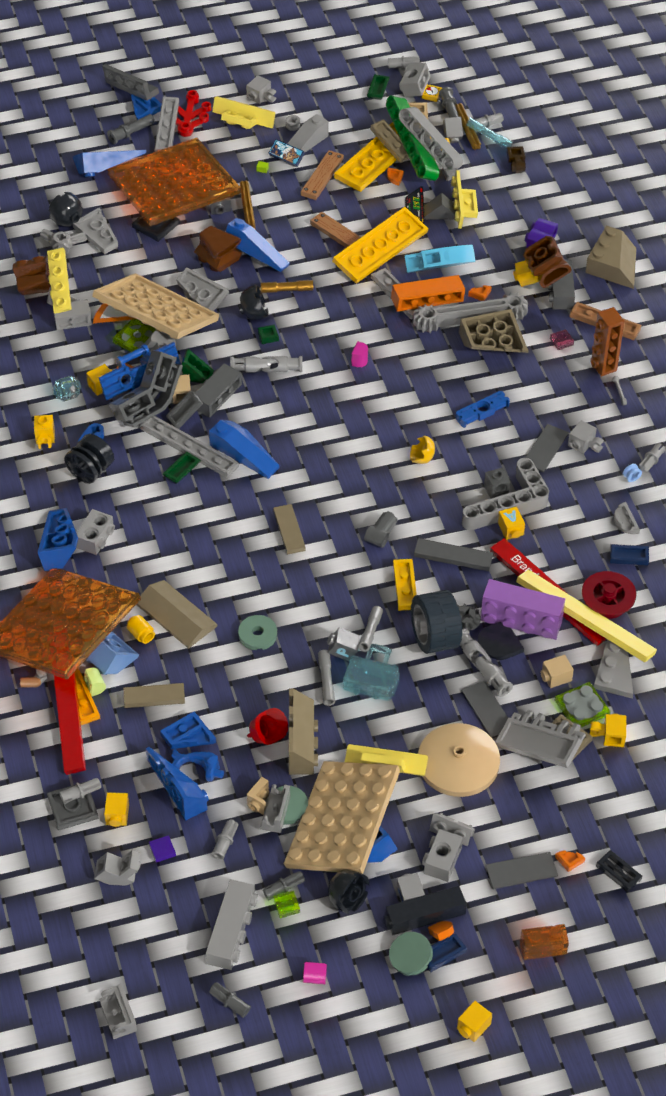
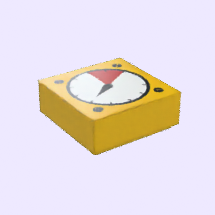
[422,84,442,102]

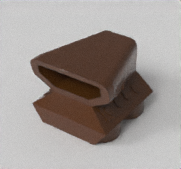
[194,226,242,272]
[523,236,572,288]
[12,256,51,295]

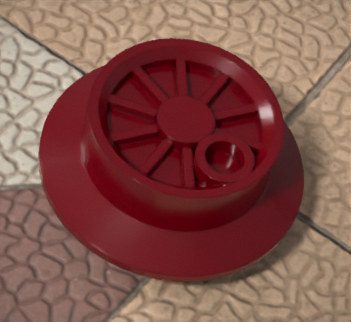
[582,571,637,619]

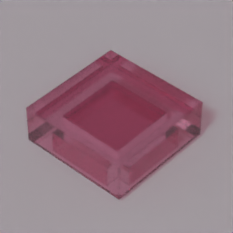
[550,329,574,350]

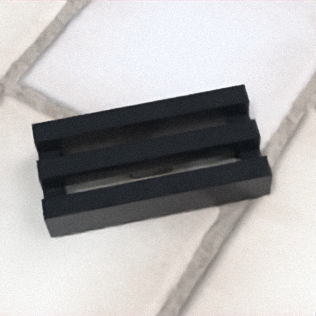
[596,850,643,893]

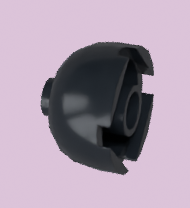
[48,192,83,227]
[238,284,269,320]
[328,870,369,914]

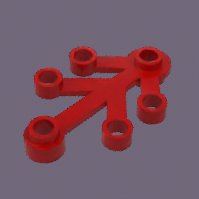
[176,90,211,137]

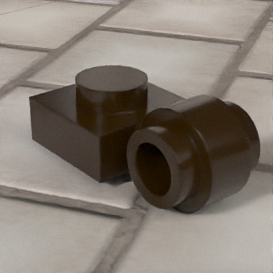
[506,146,526,173]

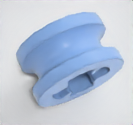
[623,464,642,482]

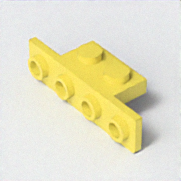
[212,96,276,129]
[451,170,478,229]
[47,248,72,314]
[344,744,428,776]

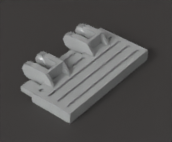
[495,710,586,768]

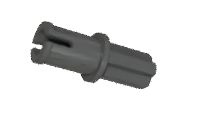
[262,871,305,901]
[209,982,251,1018]

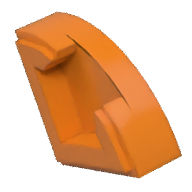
[387,167,404,186]
[468,285,492,301]
[555,850,585,872]

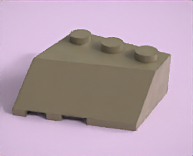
[585,225,636,289]
[459,309,528,353]
[289,688,318,775]

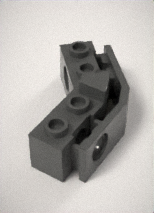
[109,351,183,427]

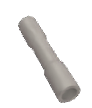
[358,606,383,652]
[318,650,335,706]

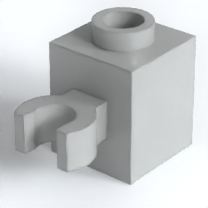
[246,75,276,104]
[568,420,604,454]

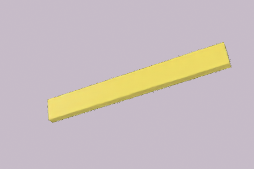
[516,569,657,662]

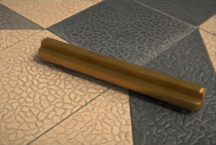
[455,103,481,150]
[240,180,256,229]

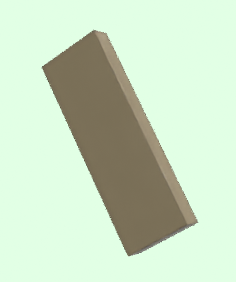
[370,119,409,163]
[273,504,306,555]
[123,683,185,708]

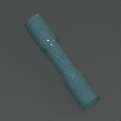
[466,117,513,149]

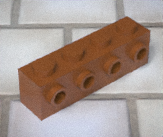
[590,307,625,377]

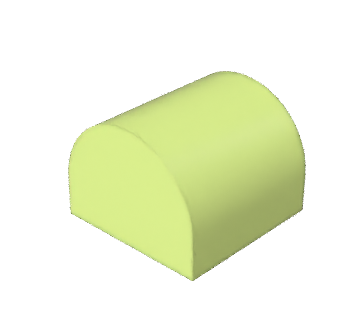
[84,668,106,696]

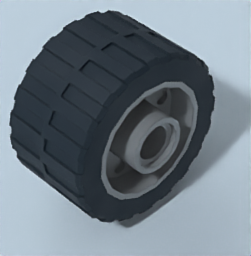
[411,590,462,654]

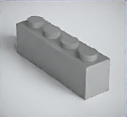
[206,879,258,970]

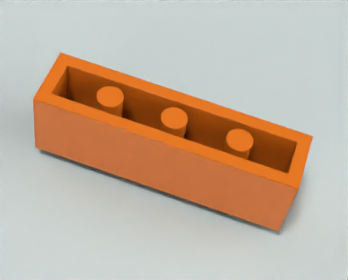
[391,275,465,312]

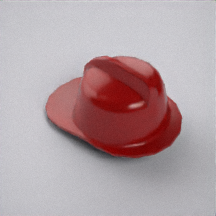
[247,708,288,745]

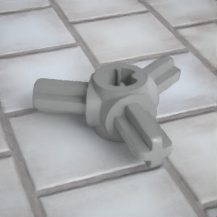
[40,229,87,254]

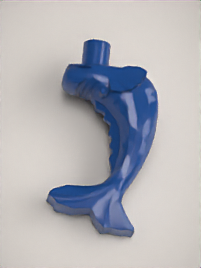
[171,749,224,782]

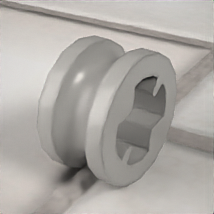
[286,115,300,131]

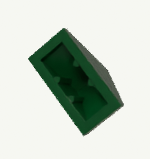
[182,349,214,384]

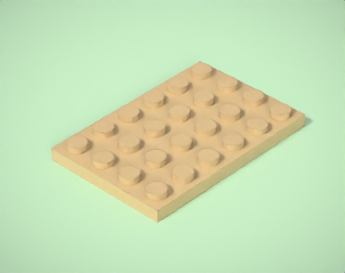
[92,273,219,339]
[284,761,400,874]

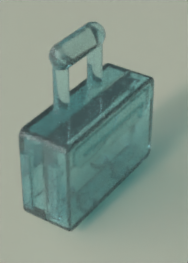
[343,644,400,701]

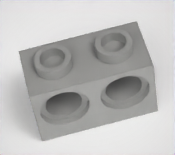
[76,509,115,555]

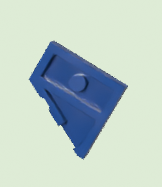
[131,94,162,120]
[160,711,216,749]

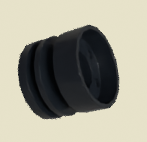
[64,433,115,484]

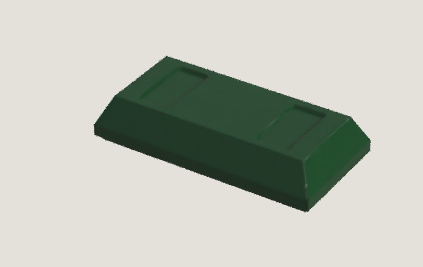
[367,74,390,100]
[163,451,201,484]

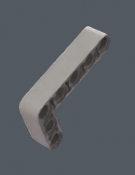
[462,458,549,530]

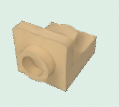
[247,777,269,815]

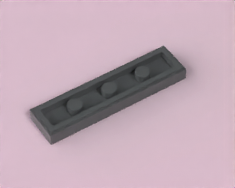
[414,538,493,571]

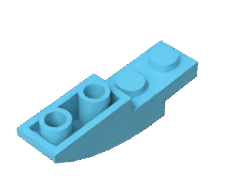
[404,245,476,273]

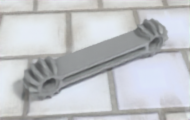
[413,292,528,333]

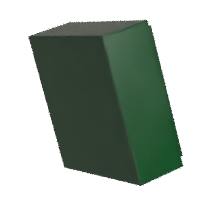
[257,324,279,344]

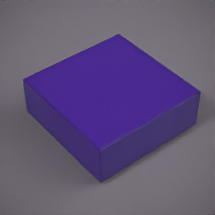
[149,835,176,863]

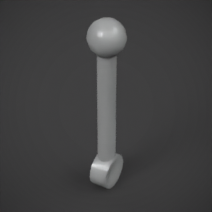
[612,376,627,405]

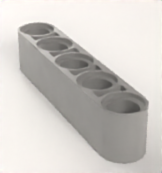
[399,107,463,171]

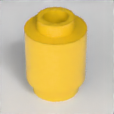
[127,615,155,644]

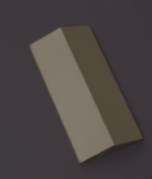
[135,580,217,649]

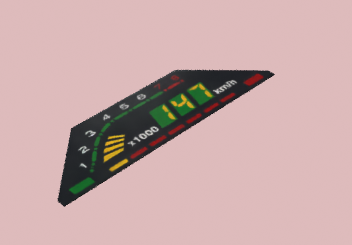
[405,186,424,224]

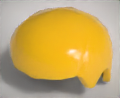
[410,436,435,464]

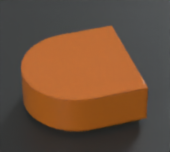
[428,921,454,941]

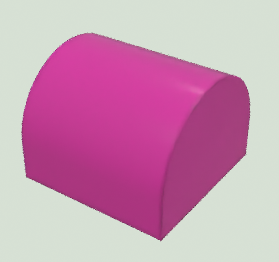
[351,341,368,367]
[303,962,327,985]

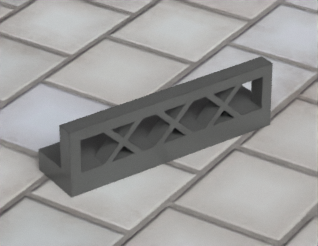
[102,64,159,101]

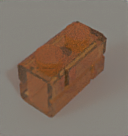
[520,924,569,960]

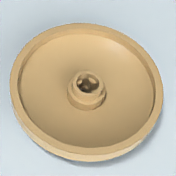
[418,723,500,797]

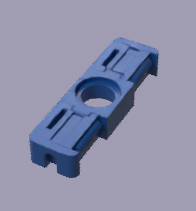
[456,391,510,428]

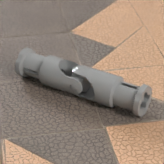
[230,356,302,372]
[460,629,513,697]

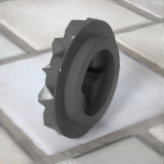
[458,603,481,631]

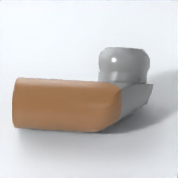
[20,667,48,688]

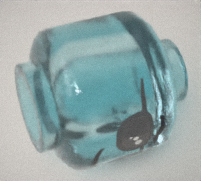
[53,376,81,402]

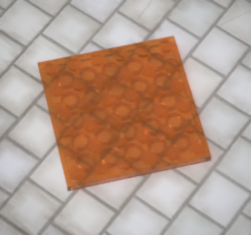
[107,137,241,226]
[0,568,141,679]

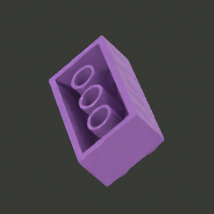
[481,579,566,640]

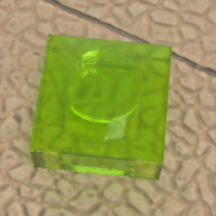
[273,890,300,918]

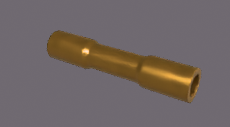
[261,280,313,293]

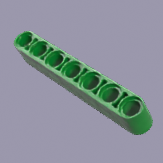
[386,95,439,181]

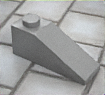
[287,114,329,152]

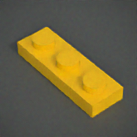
[393,559,417,611]

